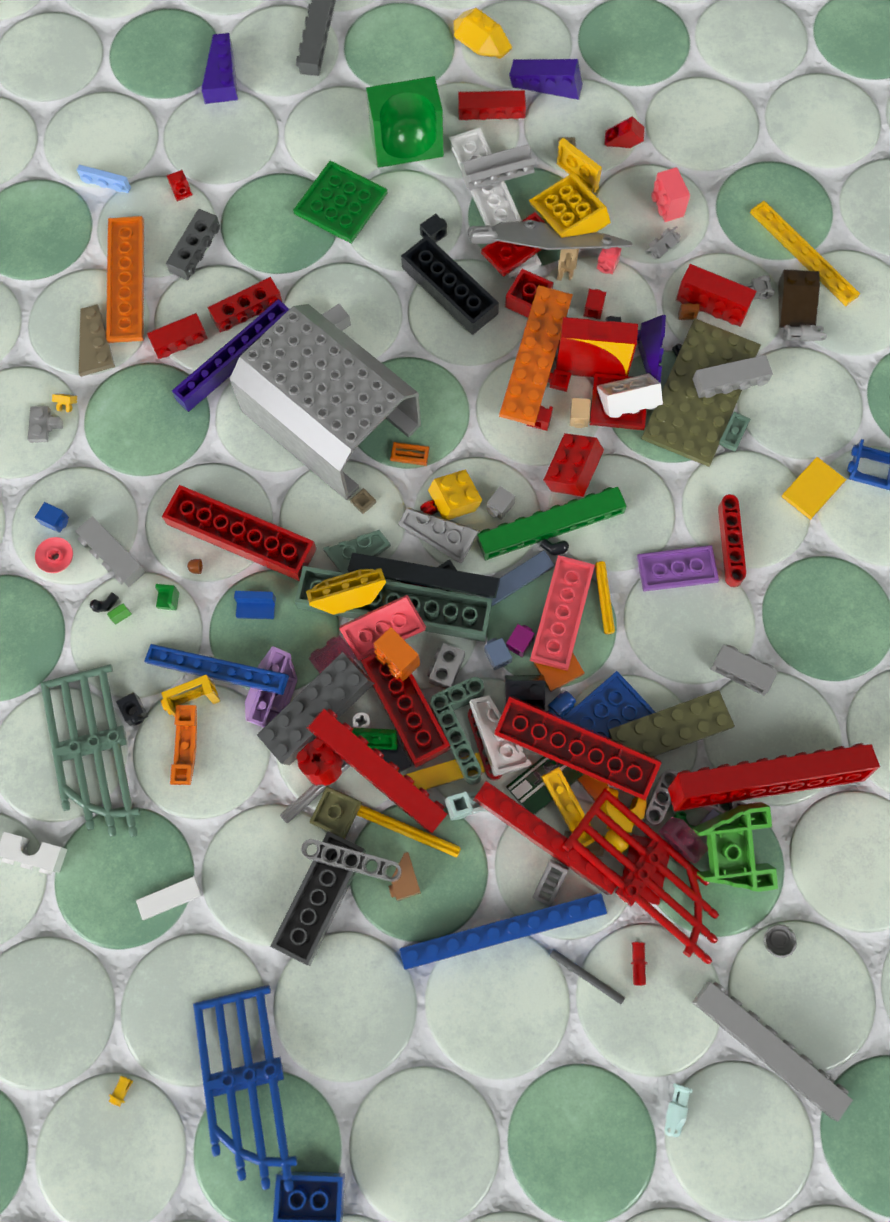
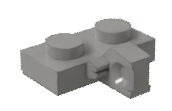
[28,406,63,443]

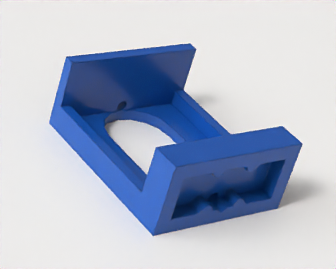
[847,439,890,490]

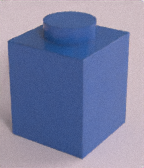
[34,502,69,533]

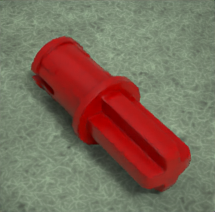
[631,942,647,986]

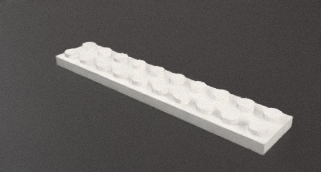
[449,128,541,278]

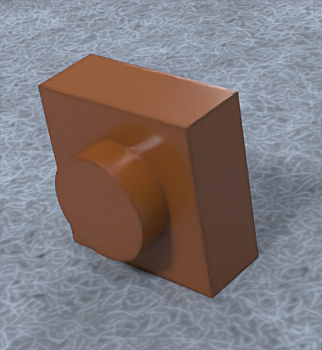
[678,303,699,320]

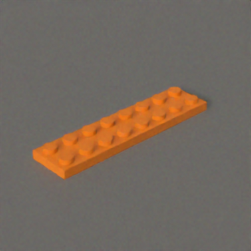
[106,216,144,343]
[499,285,573,426]

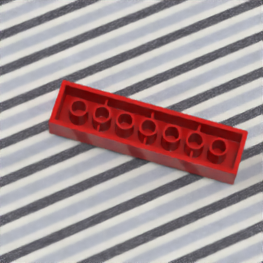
[162,485,317,581]
[494,696,662,801]

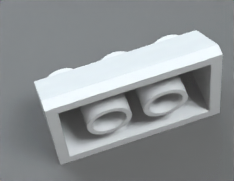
[597,373,663,418]

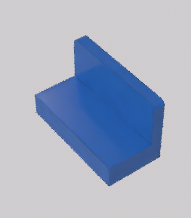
[234,591,276,619]

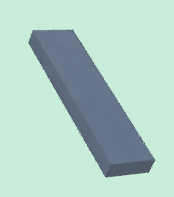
[485,550,555,606]

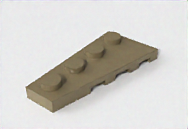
[79,304,115,377]

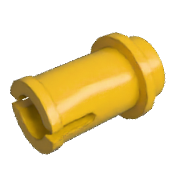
[109,1075,133,1107]

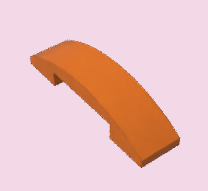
[170,705,197,785]

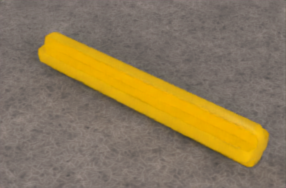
[595,561,615,634]

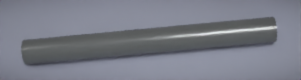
[550,949,625,1005]

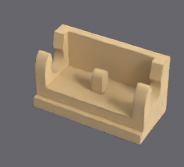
[557,249,579,281]

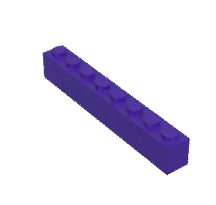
[172,299,289,412]

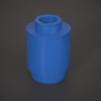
[547,691,576,718]

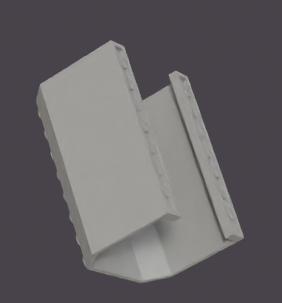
[230,304,421,500]

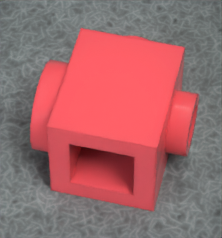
[597,247,622,274]

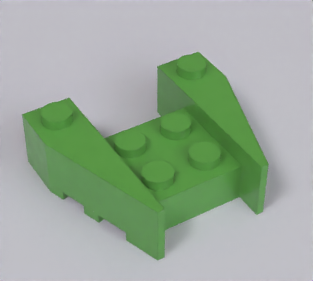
[692,802,778,892]

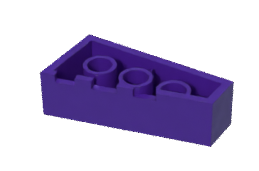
[201,33,238,104]
[509,59,583,100]

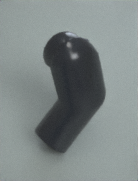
[540,539,569,556]
[90,592,119,613]

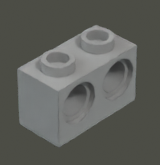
[427,643,465,689]

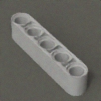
[301,839,402,882]

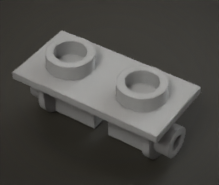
[645,226,681,259]

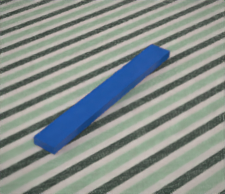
[144,644,289,695]

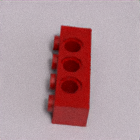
[207,277,282,333]

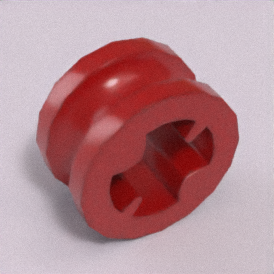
[420,500,438,515]

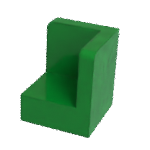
[155,584,179,610]

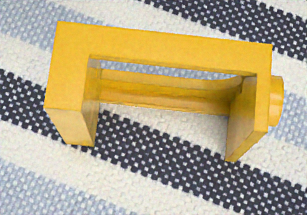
[161,674,220,717]

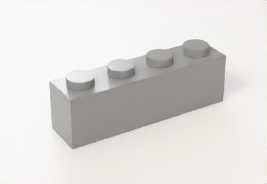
[693,355,773,398]
[76,516,146,587]

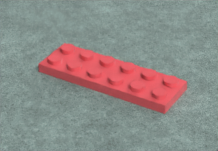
[530,555,595,671]

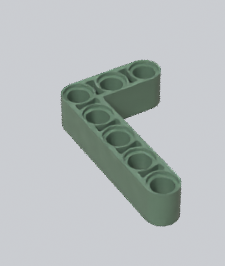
[430,677,484,785]

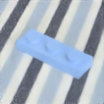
[77,164,131,193]

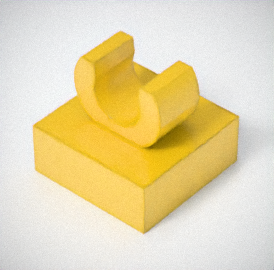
[52,393,77,412]

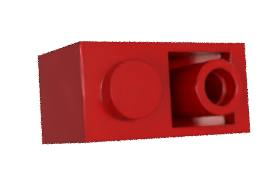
[605,116,645,148]

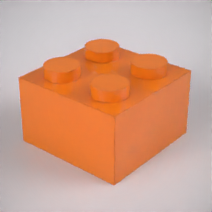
[373,627,420,681]

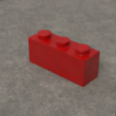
[147,313,208,359]

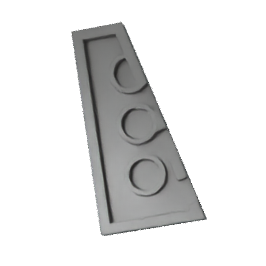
[398,508,480,563]

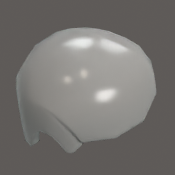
[764,924,797,958]

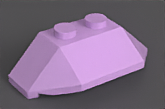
[245,646,298,727]

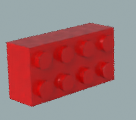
[676,264,757,327]

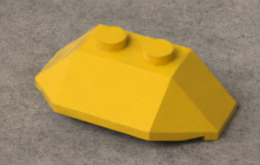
[453,8,512,59]
[306,568,386,615]

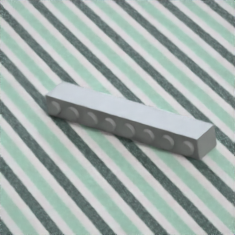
[692,982,853,1122]

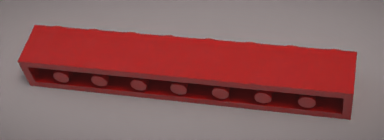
[306,709,447,833]
[473,781,623,895]

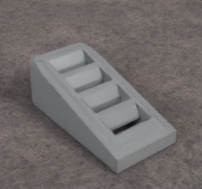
[532,859,569,907]

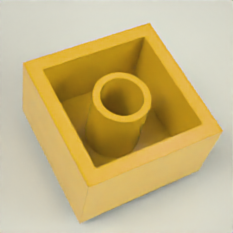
[428,469,482,520]

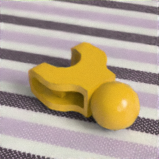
[601,787,647,853]

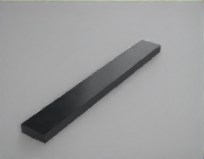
[347,552,500,599]

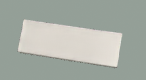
[136,876,202,920]

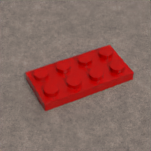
[481,212,546,277]

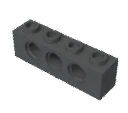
[166,208,220,280]

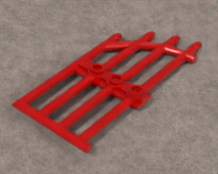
[562,788,719,965]

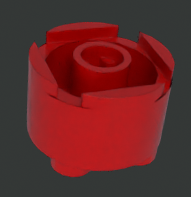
[296,738,344,786]

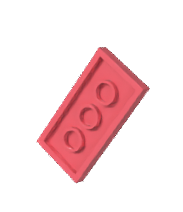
[339,595,426,661]

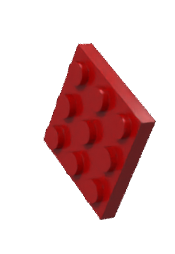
[589,373,646,431]

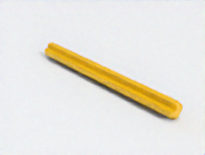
[357,805,461,857]

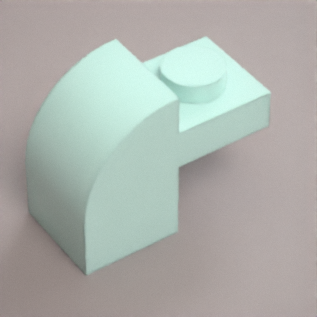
[444,790,486,820]

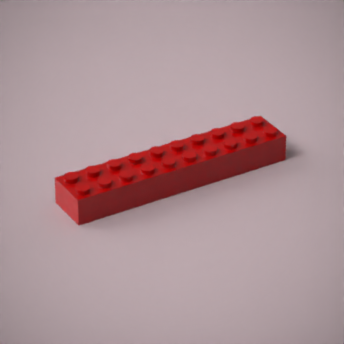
[668,743,880,811]

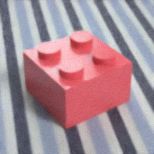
[651,167,690,222]

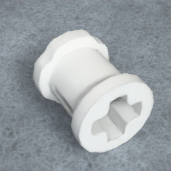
[352,712,371,728]

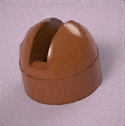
[187,559,203,574]

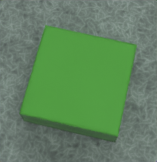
[107,603,132,625]

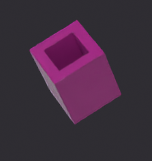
[506,624,535,657]

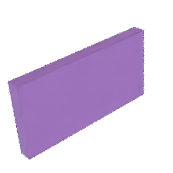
[637,545,719,592]

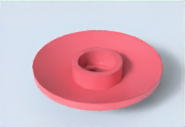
[35,537,73,573]

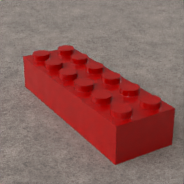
[361,653,450,768]

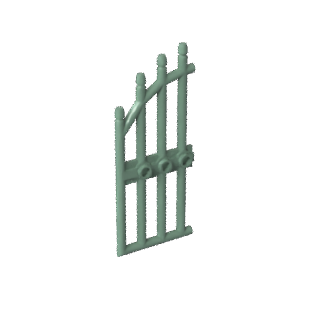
[40,664,141,837]

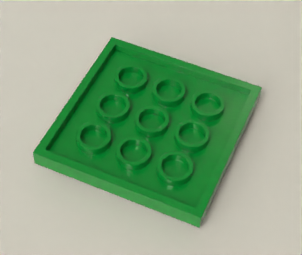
[293,160,388,244]

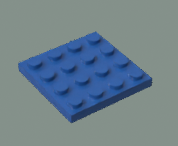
[563,671,656,739]

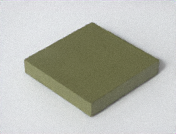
[309,786,362,839]

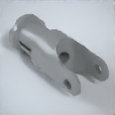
[783,325,827,341]

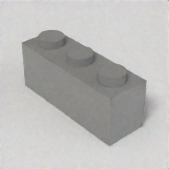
[710,645,778,696]

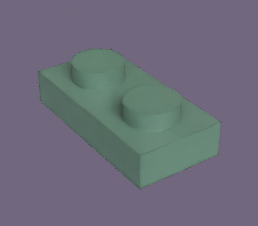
[719,412,751,452]

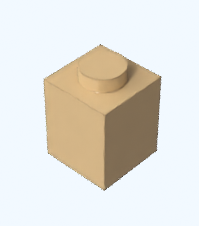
[570,398,590,428]

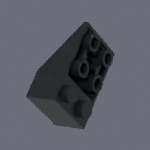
[505,675,545,710]

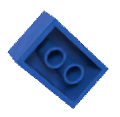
[273,1171,345,1222]

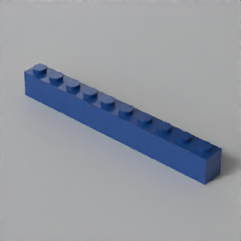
[399,893,608,970]

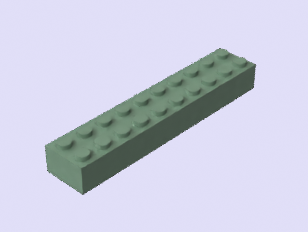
[295,566,492,642]

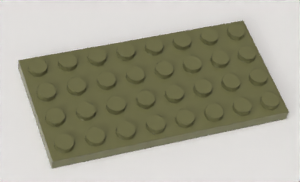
[641,318,761,467]

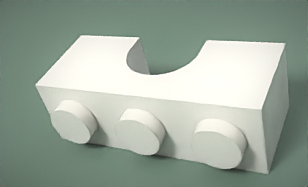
[0,832,68,875]

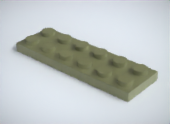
[608,690,735,757]

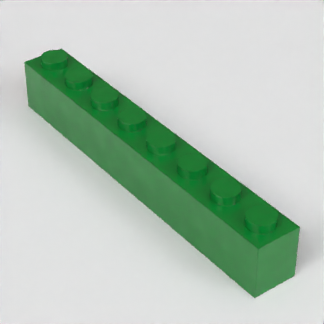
[477,487,627,561]

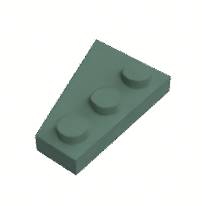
[323,530,391,573]

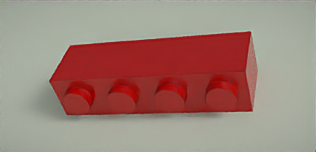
[458,90,526,120]

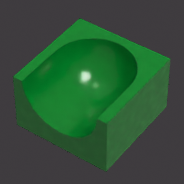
[366,76,444,168]

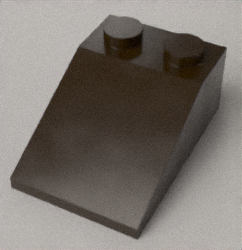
[778,270,820,328]

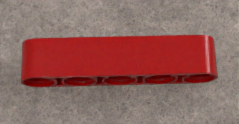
[718,494,746,587]

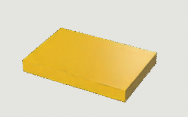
[557,138,602,193]
[781,457,846,520]

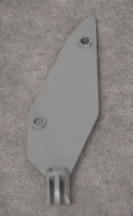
[468,220,632,250]

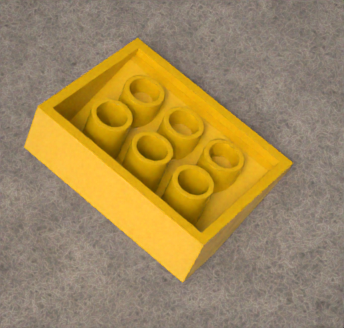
[529,173,611,238]

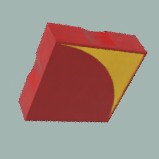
[556,317,638,377]

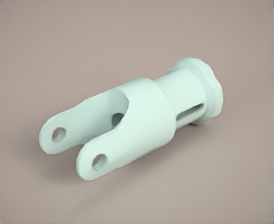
[665,1083,693,1137]

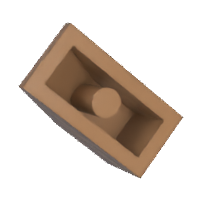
[389,852,421,901]

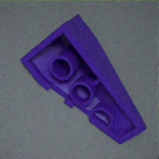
[637,315,666,383]

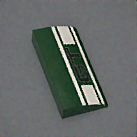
[506,756,584,815]

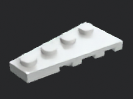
[469,695,532,776]

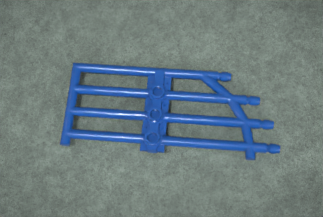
[193,985,297,1192]

